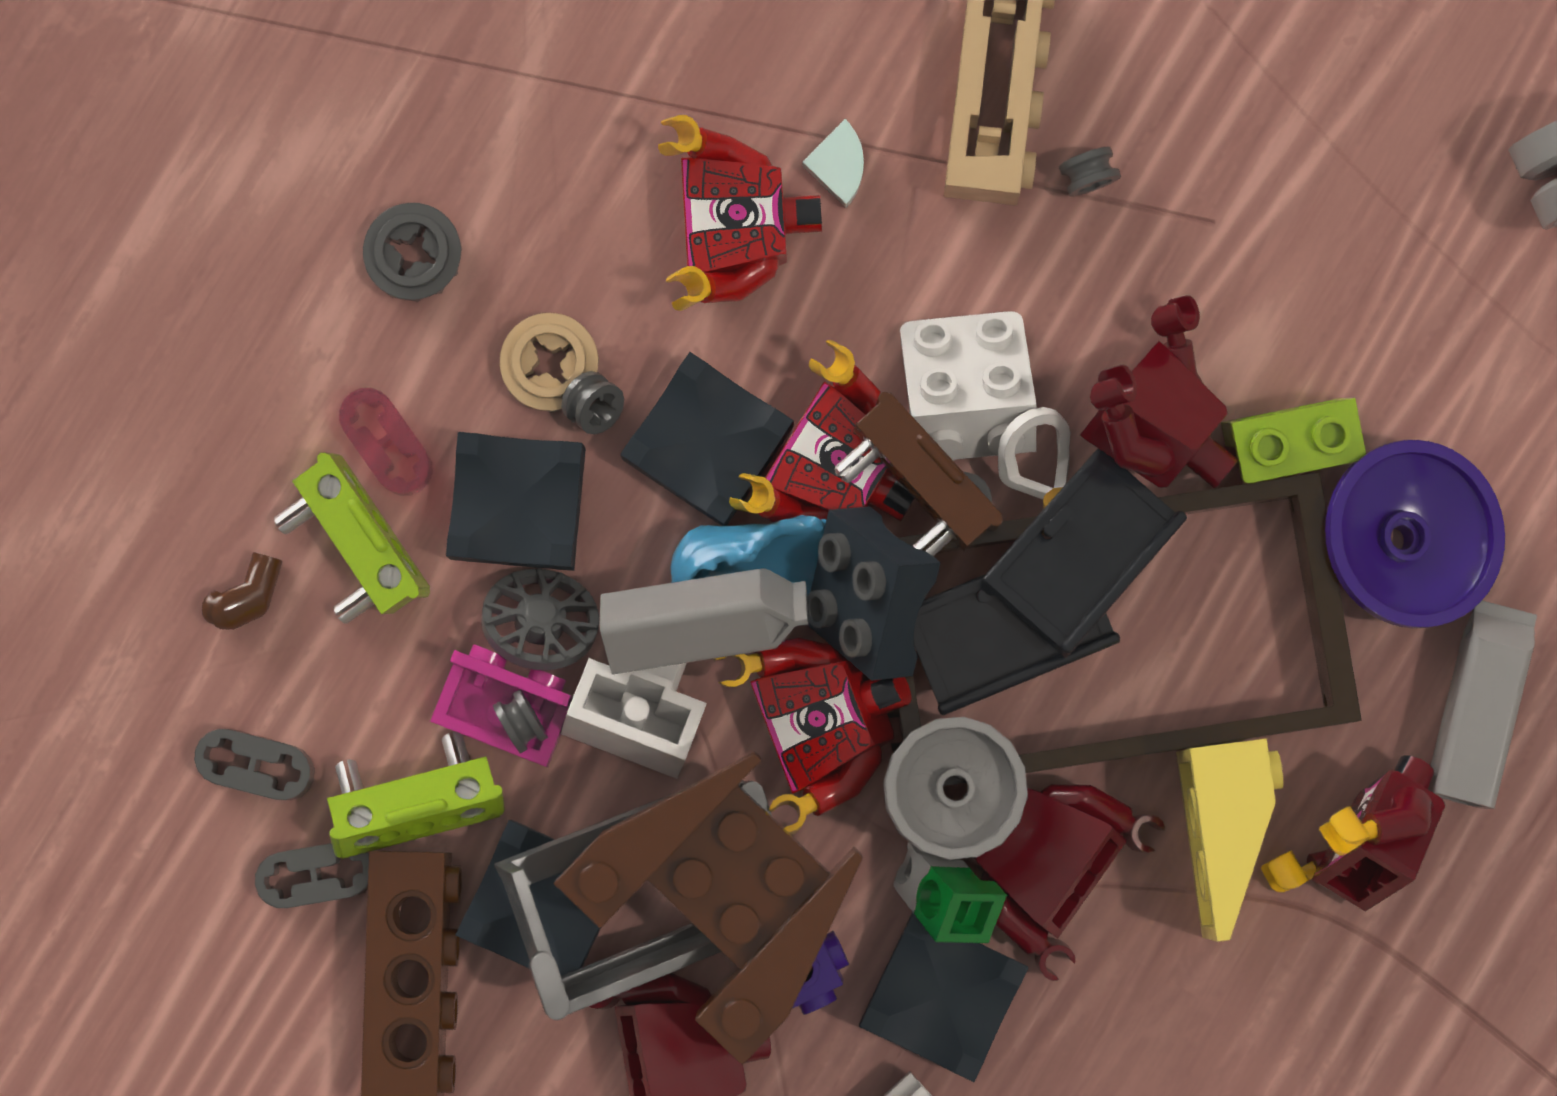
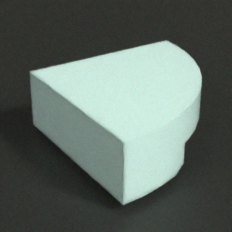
[802,119,864,208]

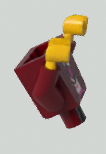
[1261,755,1445,911]

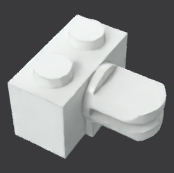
[561,658,707,779]

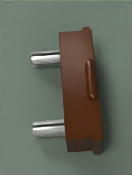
[835,392,1003,556]

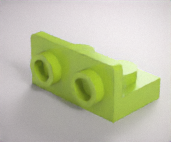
[1221,398,1366,483]

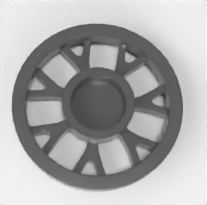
[481,568,599,670]

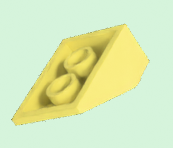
[1176,738,1283,941]

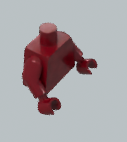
[1080,295,1238,488]
[974,784,1165,981]
[589,973,771,1096]

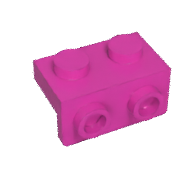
[430,644,573,767]

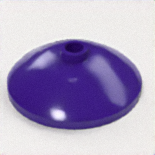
[1325,440,1505,628]

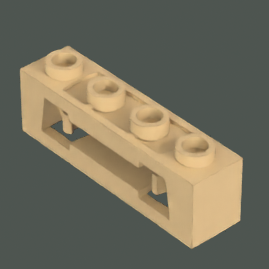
[944,0,1055,205]

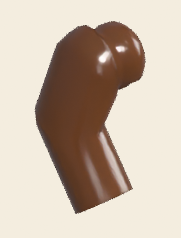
[201,552,283,630]

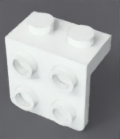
[900,311,1037,461]

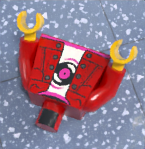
[658,115,822,311]
[729,340,915,523]
[714,638,911,835]

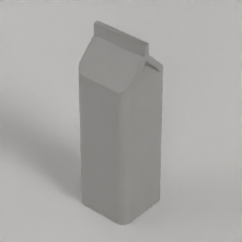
[600,568,808,675]
[1428,600,1537,809]

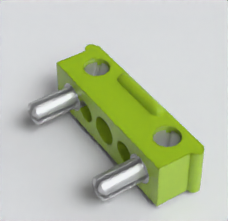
[274,453,430,624]
[327,732,505,859]

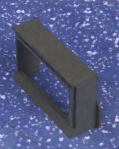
[494,780,772,1020]

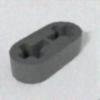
[194,729,315,801]
[255,843,369,908]

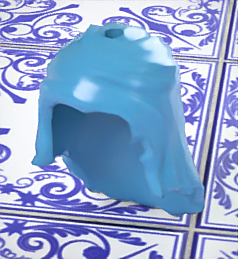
[670,515,827,596]

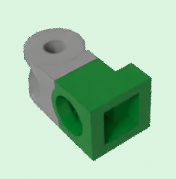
[893,842,1007,943]

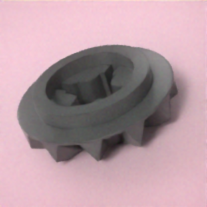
[363,203,462,302]

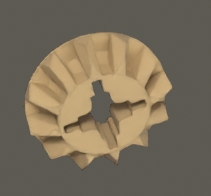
[500,313,599,412]

